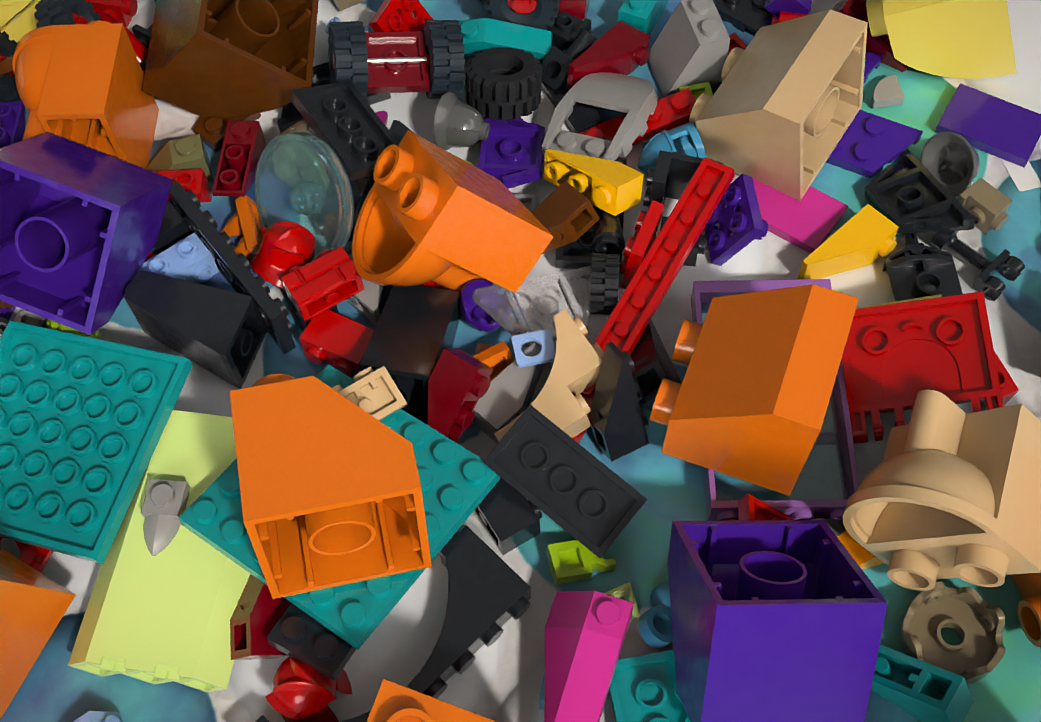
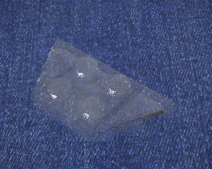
[472,266,592,347]

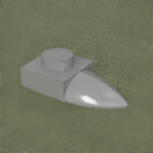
[141,478,190,556]

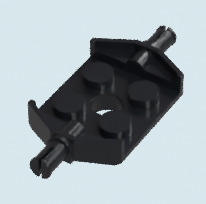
[882,233,963,301]

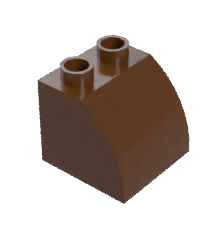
[142,0,319,117]

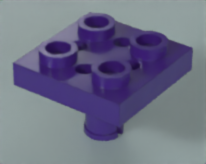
[704,174,768,266]

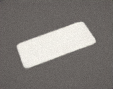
[1000,158,1041,191]

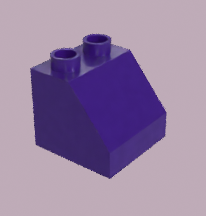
[0,132,172,335]
[667,520,887,722]

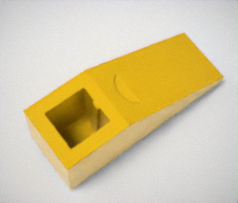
[543,149,644,216]

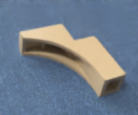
[494,309,604,442]

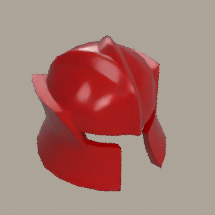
[250,221,316,289]
[265,656,353,722]

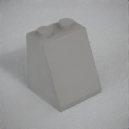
[647,0,730,98]

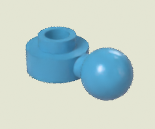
[638,583,673,648]

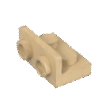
[332,366,407,421]

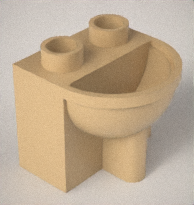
[843,390,1041,591]

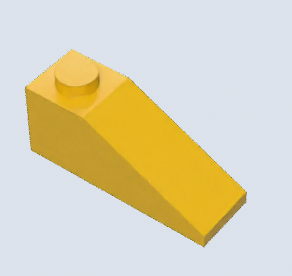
[797,204,899,279]

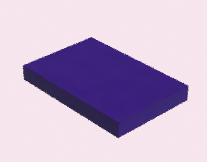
[935,83,1041,168]

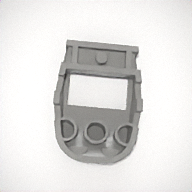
[542,72,658,161]

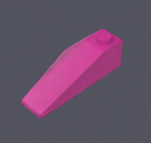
[544,591,633,722]

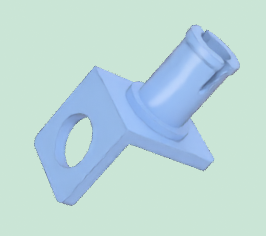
[511,329,556,372]

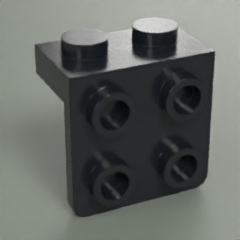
[643,150,724,207]

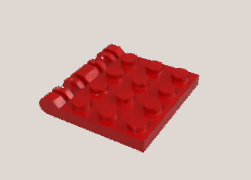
[842,291,1004,444]

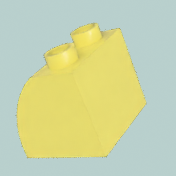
[866,0,1017,79]

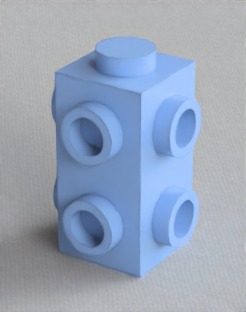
[140,233,219,284]

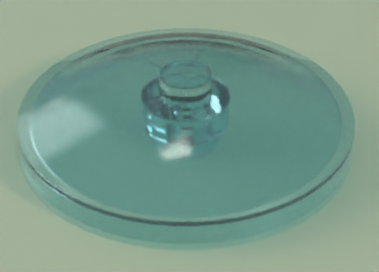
[255,132,354,265]

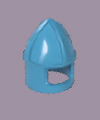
[637,122,707,174]

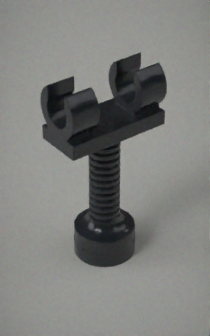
[930,231,1025,301]

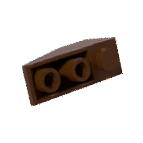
[531,181,600,254]

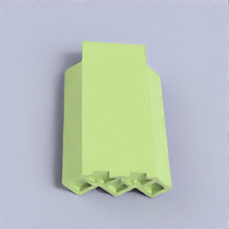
[68,410,250,692]

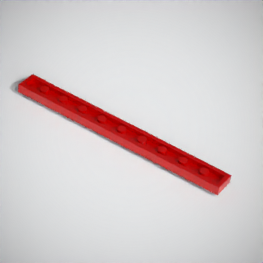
[572,157,735,443]

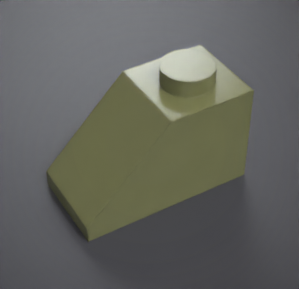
[146,134,213,182]

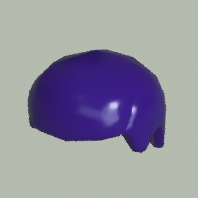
[460,279,511,332]

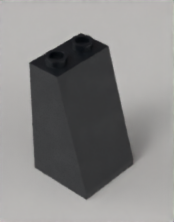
[124,269,267,389]
[360,285,461,424]

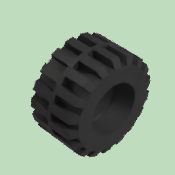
[465,47,542,120]

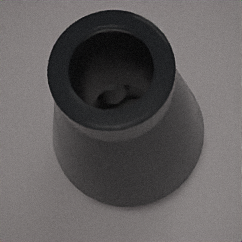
[592,211,625,254]

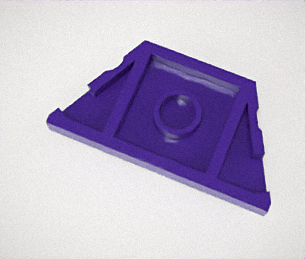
[826,110,923,178]
[478,117,546,189]

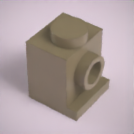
[957,178,1012,235]

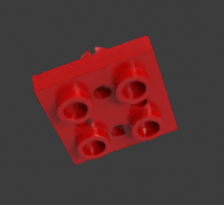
[369,0,433,32]
[619,200,665,289]

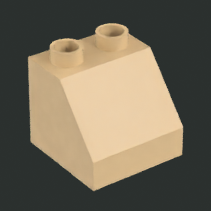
[689,9,868,201]

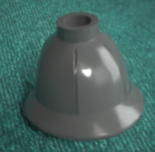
[433,92,490,151]
[920,131,980,198]

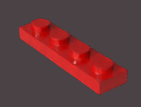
[579,88,696,146]

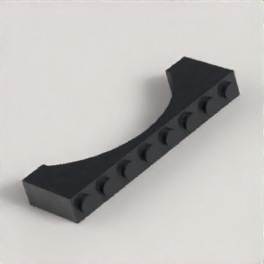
[256,526,531,722]

